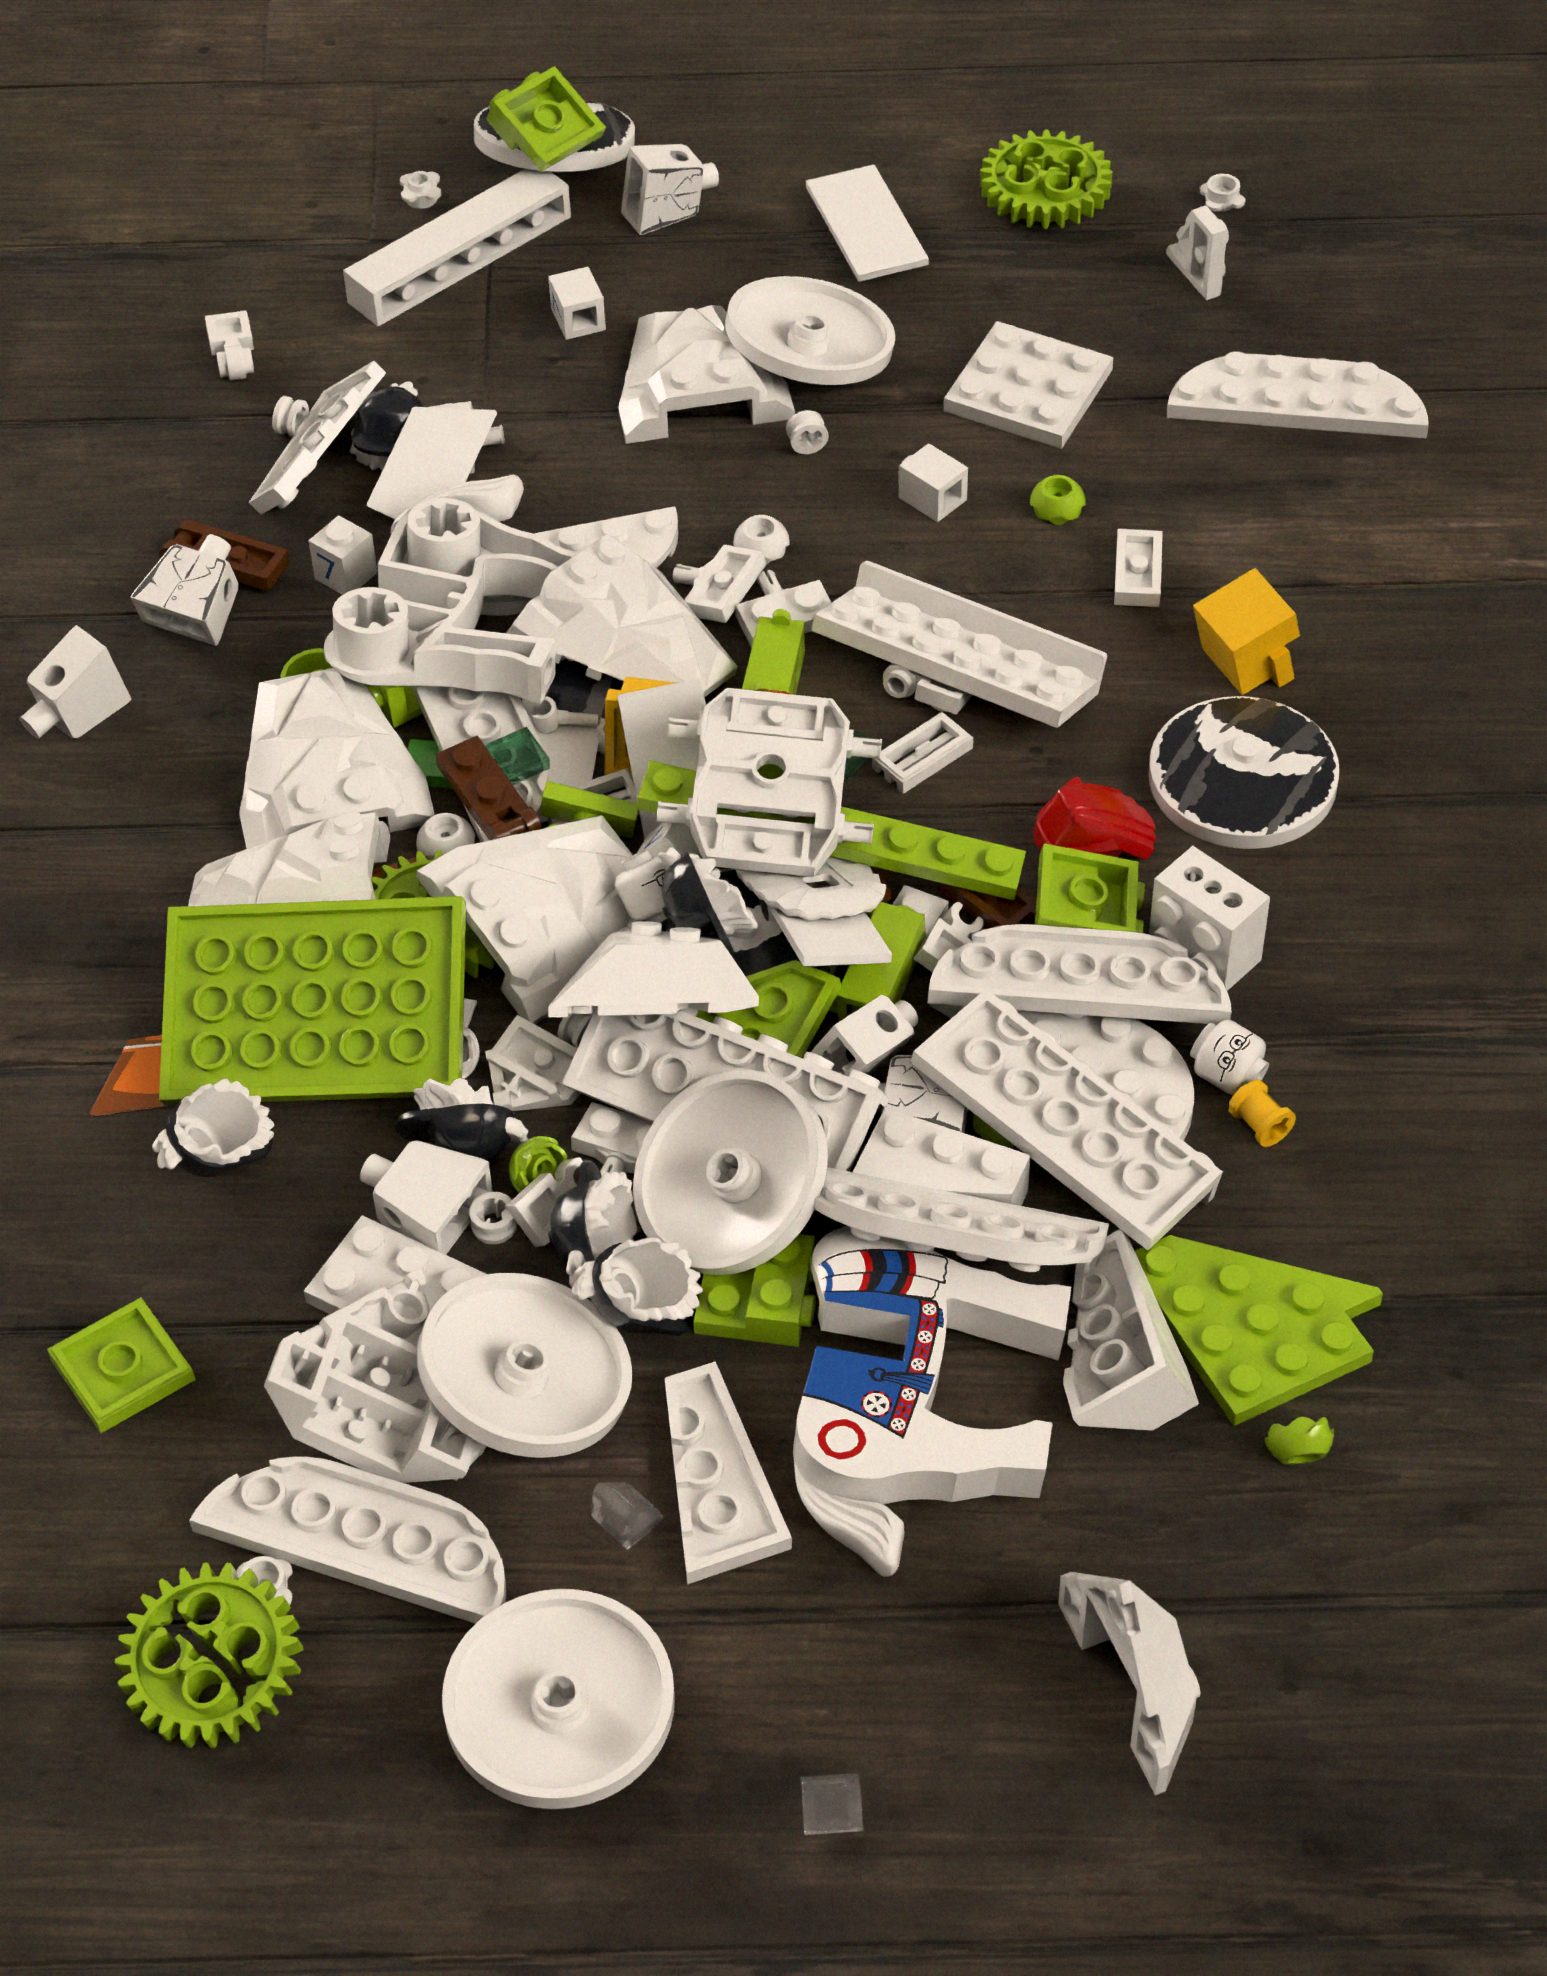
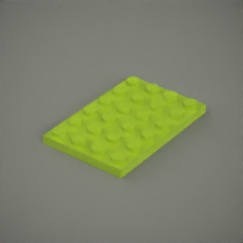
[159,896,466,1105]

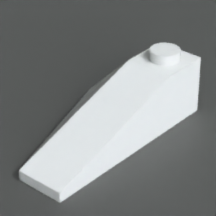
[1063,1229,1199,1431]

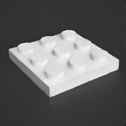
[944,321,1113,449]

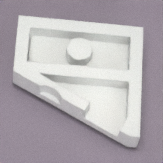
[1166,205,1229,300]

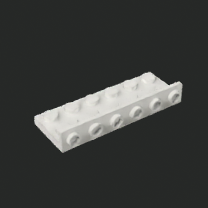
[811,561,1107,728]
[911,989,1223,1250]
[562,1008,889,1172]

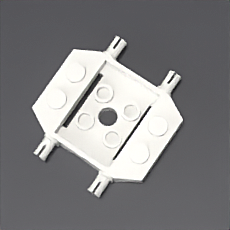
[656,688,882,877]

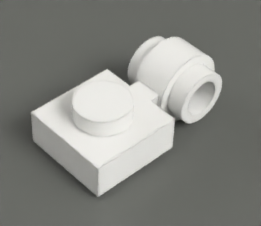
[205,310,254,381]
[883,663,972,715]

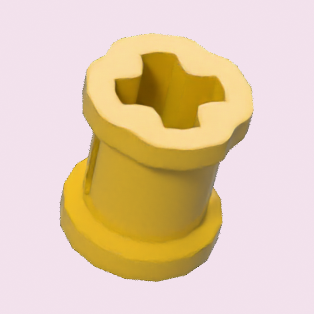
[1228,1079,1296,1147]

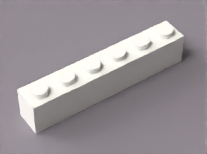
[343,169,571,326]

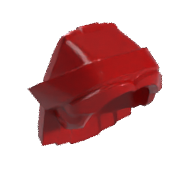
[1033,776,1157,860]

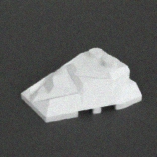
[618,305,795,444]
[510,534,738,697]
[239,668,435,849]
[188,812,390,906]
[416,815,632,1024]

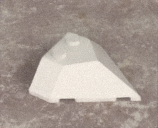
[548,921,759,1018]
[264,1267,477,1483]
[1058,1572,1200,1795]

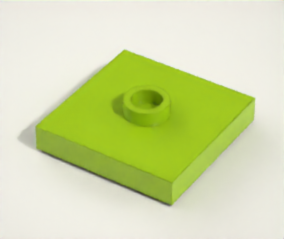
[47,1297,195,1433]

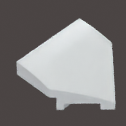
[485,1015,580,1111]

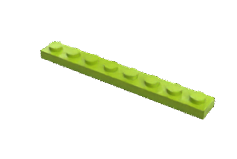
[636,760,1026,900]

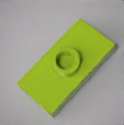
[540,781,639,839]

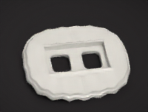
[735,856,886,921]

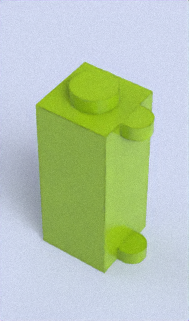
[742,609,805,695]
[829,902,926,1022]

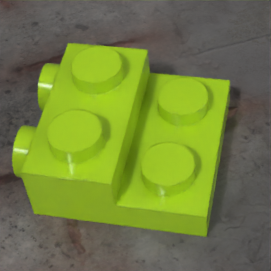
[486,66,606,172]
[1035,843,1145,933]
[693,1234,816,1347]

